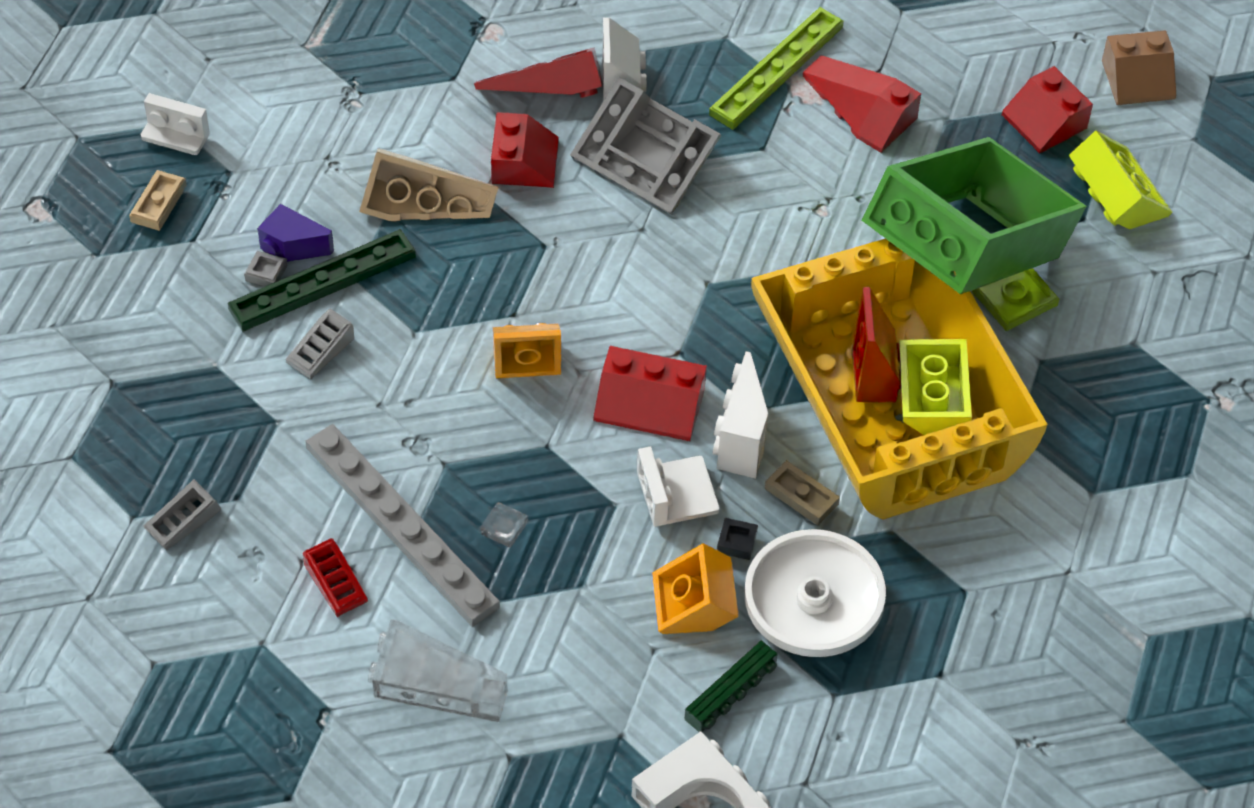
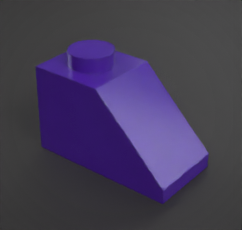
[257,204,334,262]

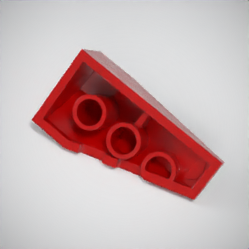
[474,47,603,98]
[803,55,922,153]

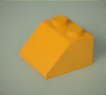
[493,323,561,378]
[652,543,739,634]

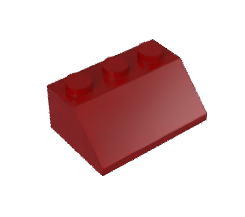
[593,346,707,441]

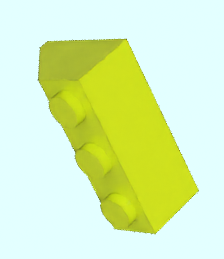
[1069,130,1173,230]
[899,339,972,435]

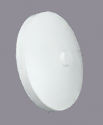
[745,529,886,657]

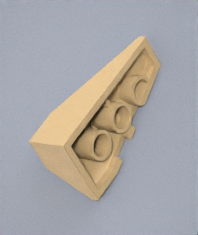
[359,148,499,221]

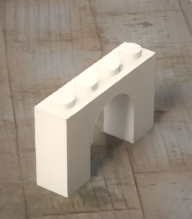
[631,731,771,808]

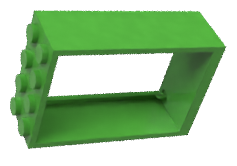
[861,137,1087,294]

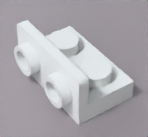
[141,93,210,155]

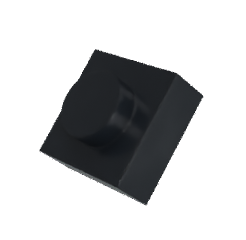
[717,518,758,560]

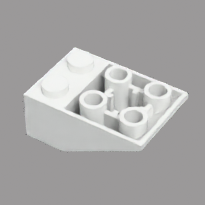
[713,352,768,479]

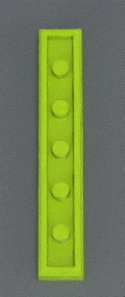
[709,7,844,130]

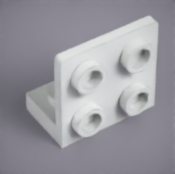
[637,446,719,527]

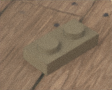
[765,460,840,526]

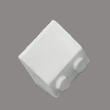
[602,18,646,101]

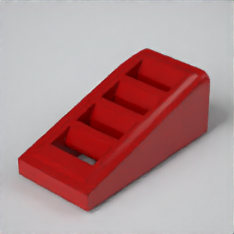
[303,538,368,617]

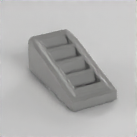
[286,309,355,380]
[143,479,222,550]

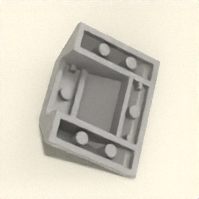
[570,77,721,215]

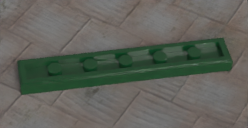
[227,229,416,332]

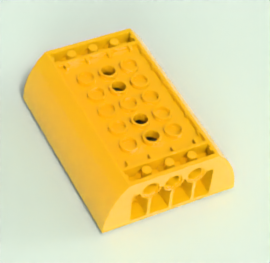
[751,238,1048,520]

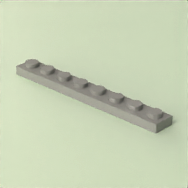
[306,424,500,627]

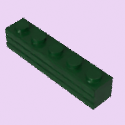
[684,640,778,732]

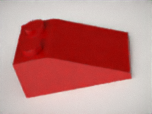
[852,287,901,402]

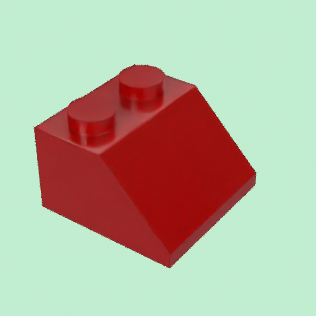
[1002,66,1093,154]
[491,112,559,188]

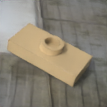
[129,170,187,231]

